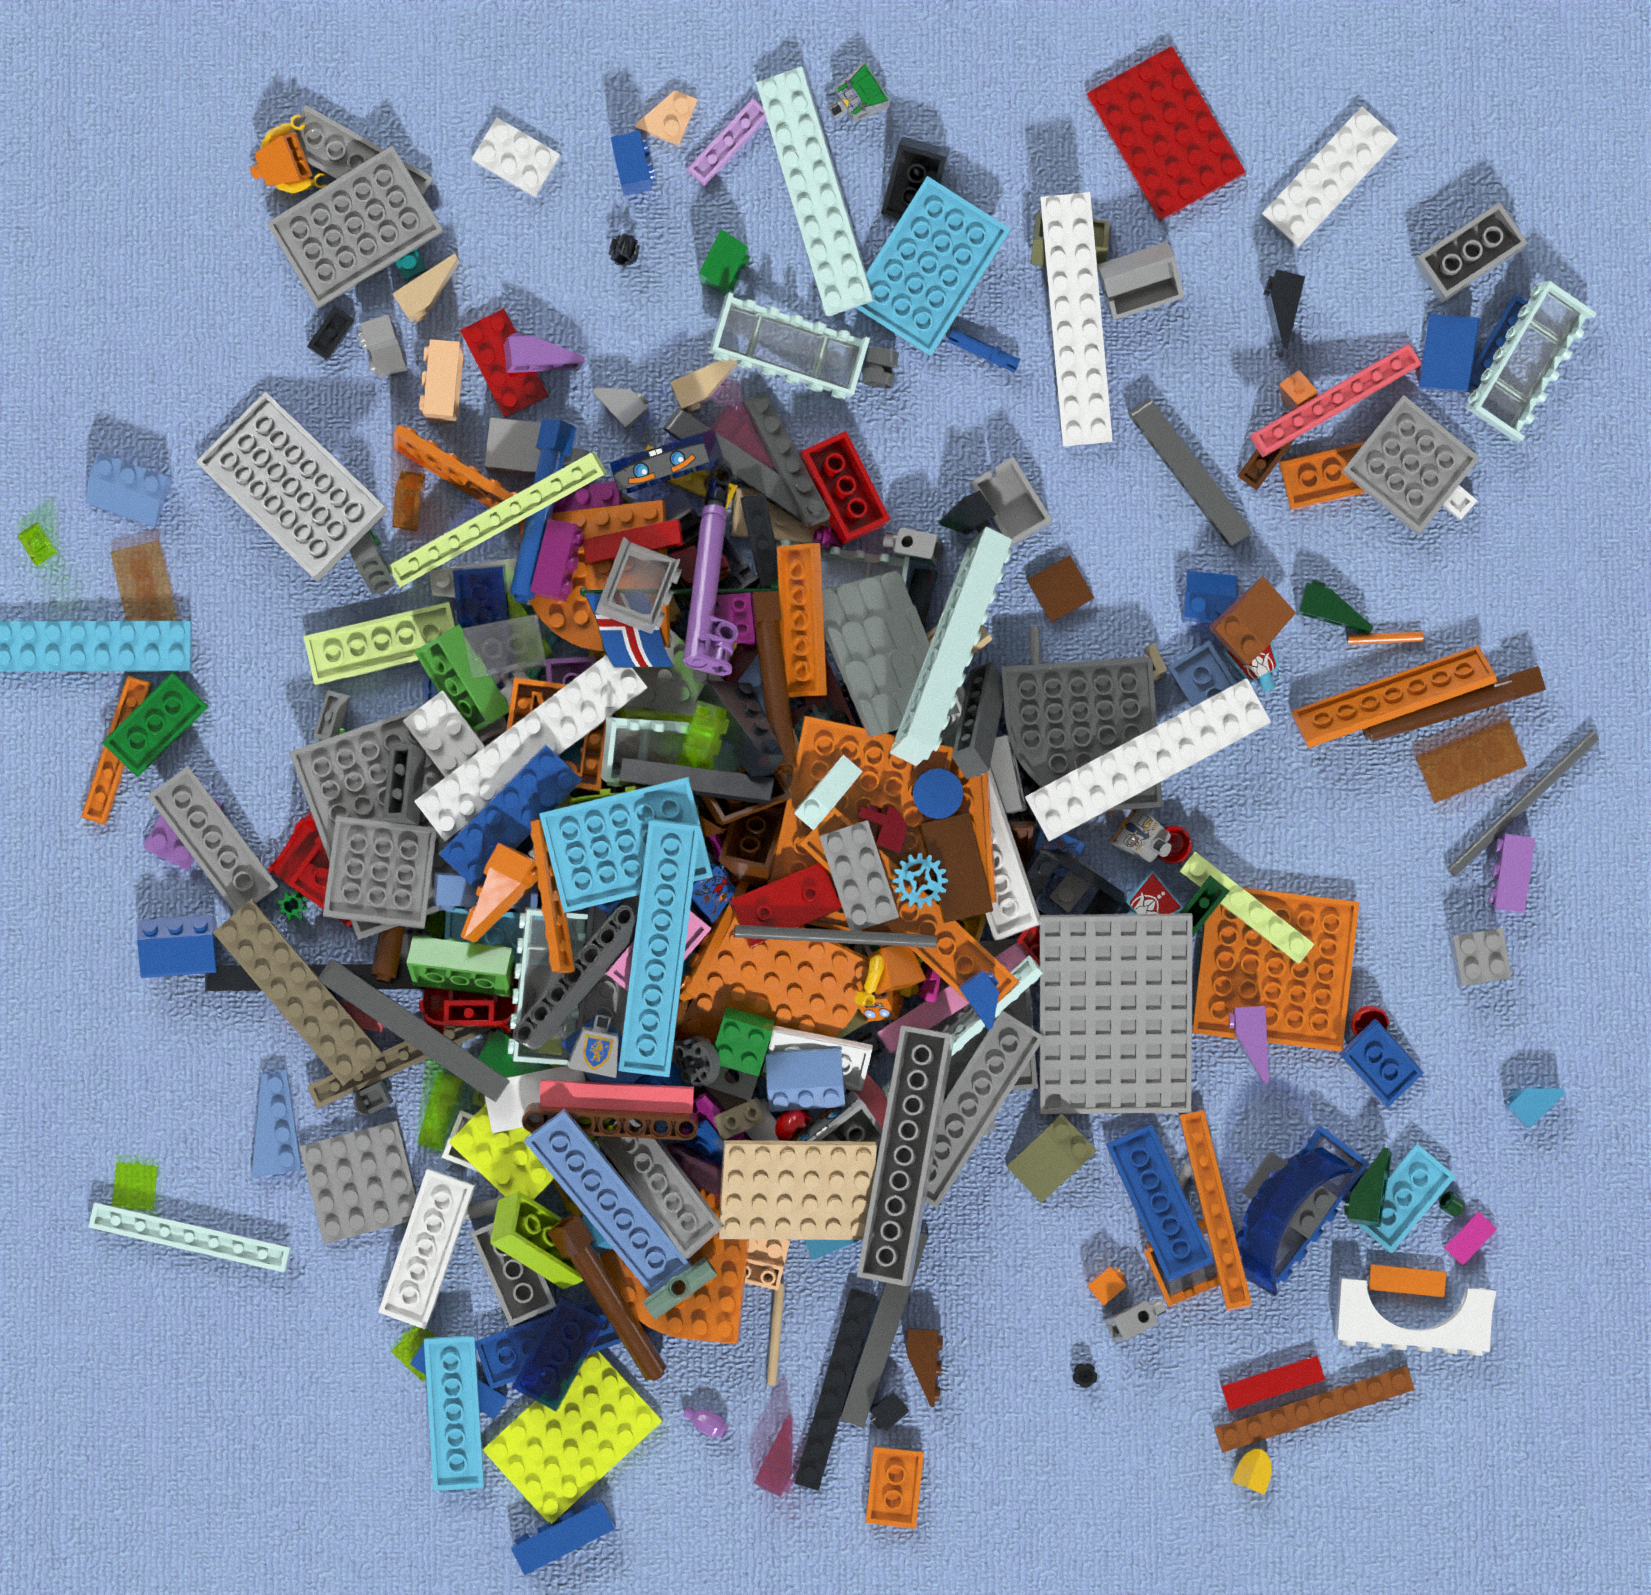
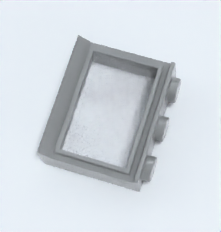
[595,537,682,634]

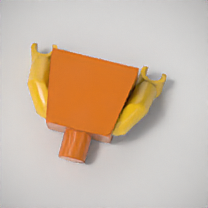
[250,115,328,194]
[855,932,926,1006]

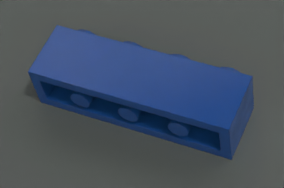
[511,1499,616,1576]

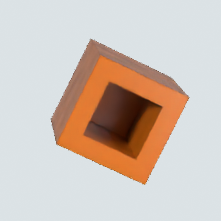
[1086,1266,1127,1306]

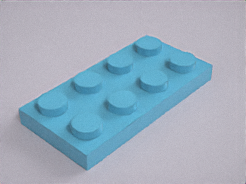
[1356,1144,1456,1254]

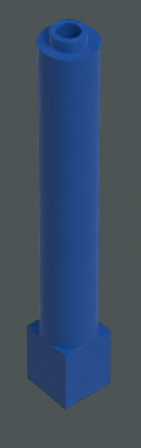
[510,419,576,603]

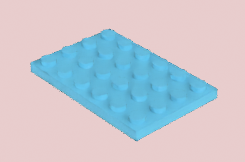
[855,176,1011,356]
[539,777,713,913]

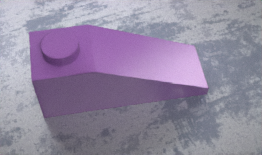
[504,333,585,373]
[1229,1006,1269,1083]

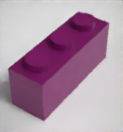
[530,519,584,602]

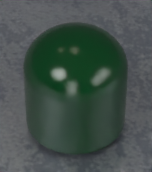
[1439,1191,1465,1217]

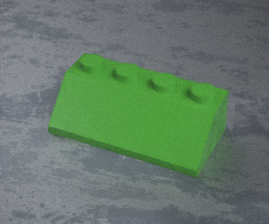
[414,624,510,732]
[407,935,515,998]

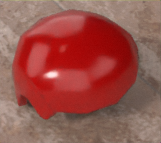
[1157,825,1192,864]
[1351,1005,1390,1037]
[774,1110,813,1141]

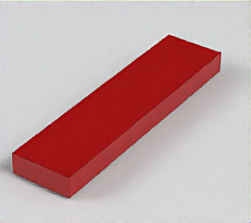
[583,519,683,566]
[1221,1355,1325,1411]

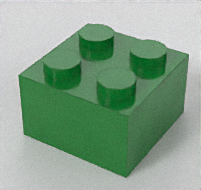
[714,1006,775,1077]

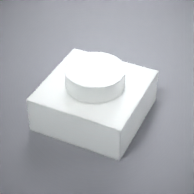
[1443,485,1477,520]

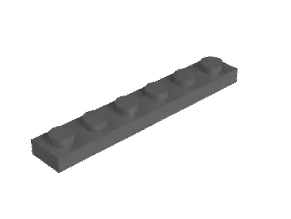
[743,392,830,528]

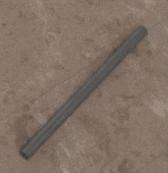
[1447,731,1599,877]
[733,925,937,948]

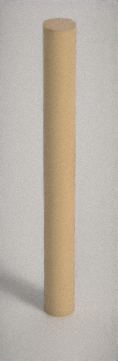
[766,1284,785,1385]

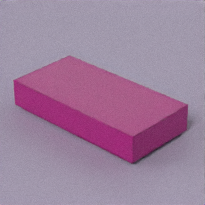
[1443,1211,1497,1266]

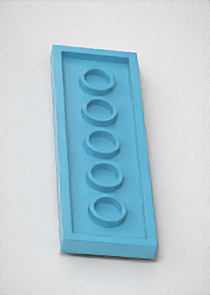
[424,1335,485,1491]

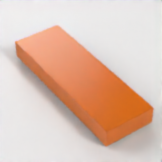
[1368,1264,1447,1297]

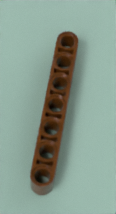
[522,1103,699,1140]

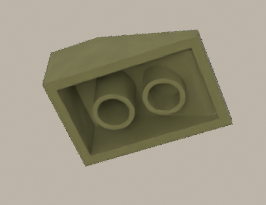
[1006,1114,1097,1203]

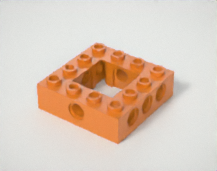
[506,677,613,793]

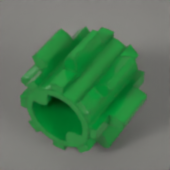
[277,890,309,921]

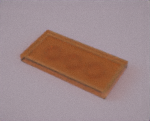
[110,540,178,621]
[1415,720,1527,804]

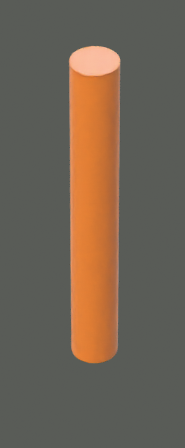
[1347,632,1424,645]

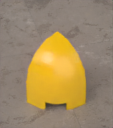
[1231,1449,1272,1495]

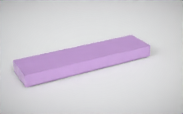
[686,98,767,187]

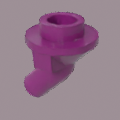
[813,525,843,550]

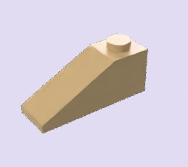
[392,253,460,323]
[670,359,738,414]

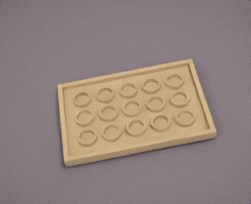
[718,1140,877,1240]

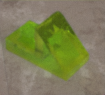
[17,522,60,567]

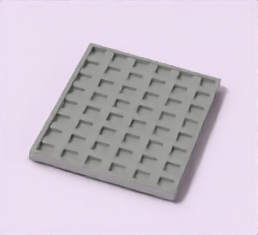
[1039,913,1192,1114]

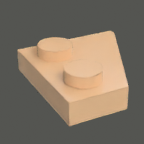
[635,90,698,146]

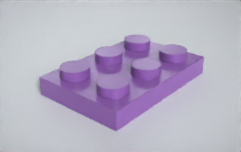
[143,799,224,871]

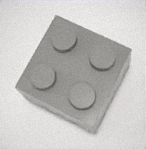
[1449,928,1512,987]

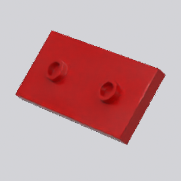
[729,863,842,948]

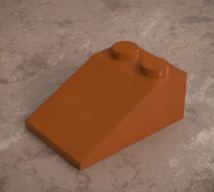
[1208,576,1296,665]

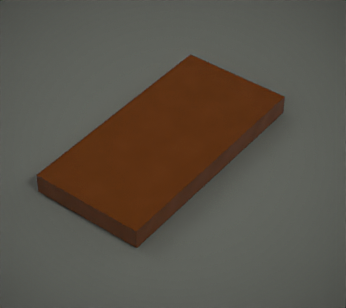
[919,813,994,923]

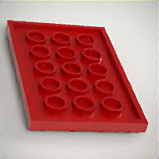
[1086,46,1246,222]

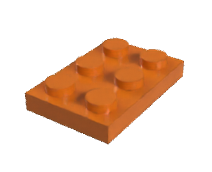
[865,1446,924,1529]

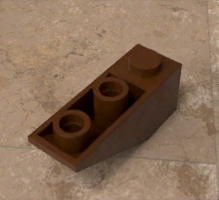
[906,1328,943,1407]

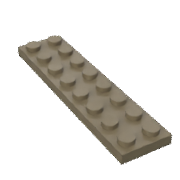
[213,900,383,1086]

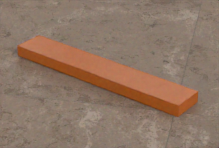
[81,675,153,825]

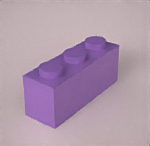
[1488,834,1535,914]

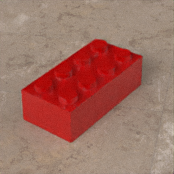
[799,431,891,546]

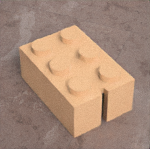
[419,339,464,424]

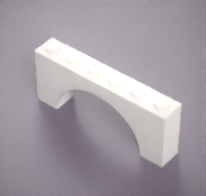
[1335,1278,1494,1356]

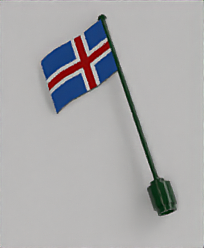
[580,578,779,668]

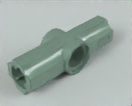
[643,1257,718,1320]

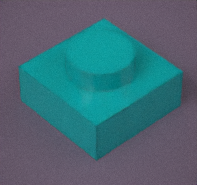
[395,249,427,282]

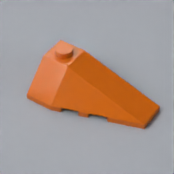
[460,843,539,942]

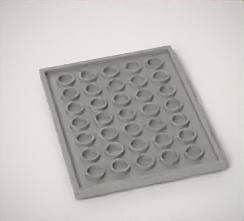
[289,707,459,940]

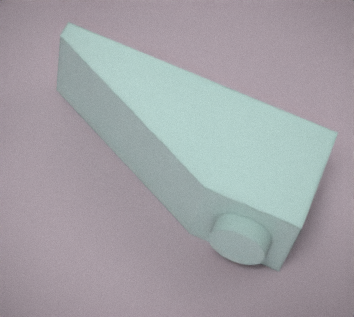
[793,755,863,830]

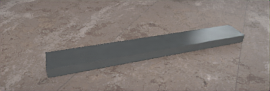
[840,1232,929,1428]

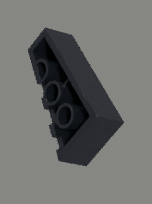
[695,680,784,777]

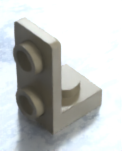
[1142,643,1167,683]
[713,1099,765,1140]

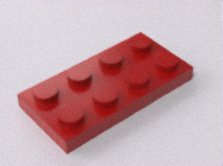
[460,308,549,419]

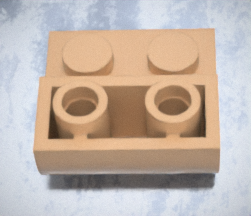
[745,1239,790,1290]

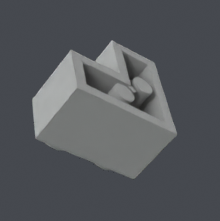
[358,315,408,379]

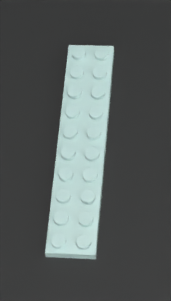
[756,66,875,317]

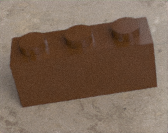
[701,768,792,825]
[719,807,785,886]

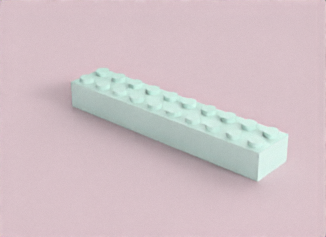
[890,527,1012,766]

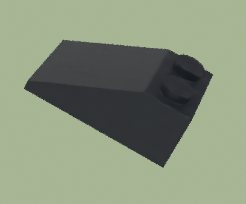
[881,136,950,219]
[1263,269,1305,357]

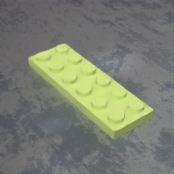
[303,602,455,685]

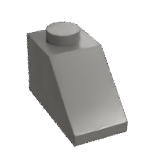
[592,388,649,431]

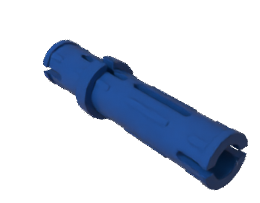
[947,328,1021,373]

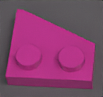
[917,962,941,1003]

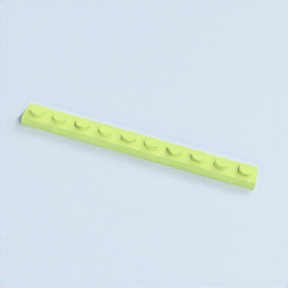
[387,451,607,587]

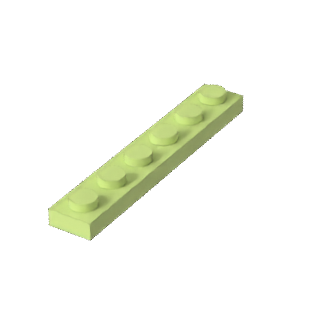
[1179,852,1314,964]

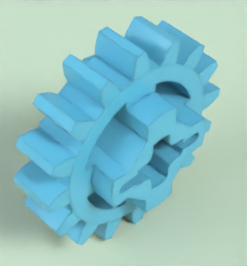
[892,853,948,909]

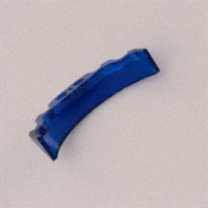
[1238,1147,1355,1297]

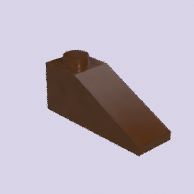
[1237,412,1295,491]

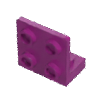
[714,593,755,650]

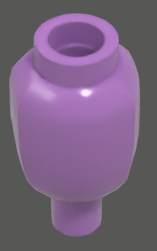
[683,1407,729,1438]

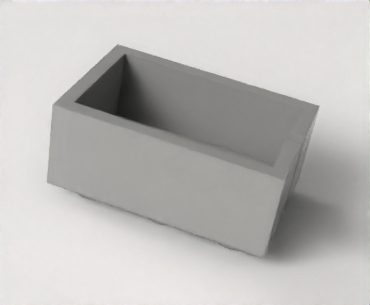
[1097,242,1184,320]
[970,457,1052,549]

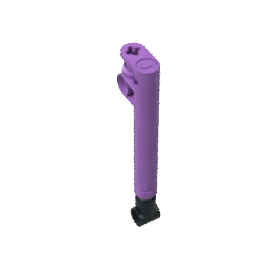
[683,464,739,676]

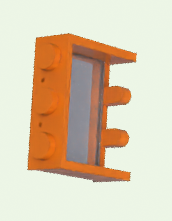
[1143,1220,1220,1307]

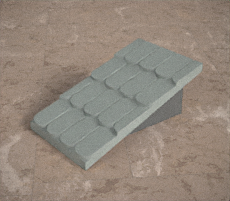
[822,571,960,737]

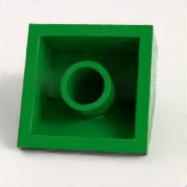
[699,229,751,295]

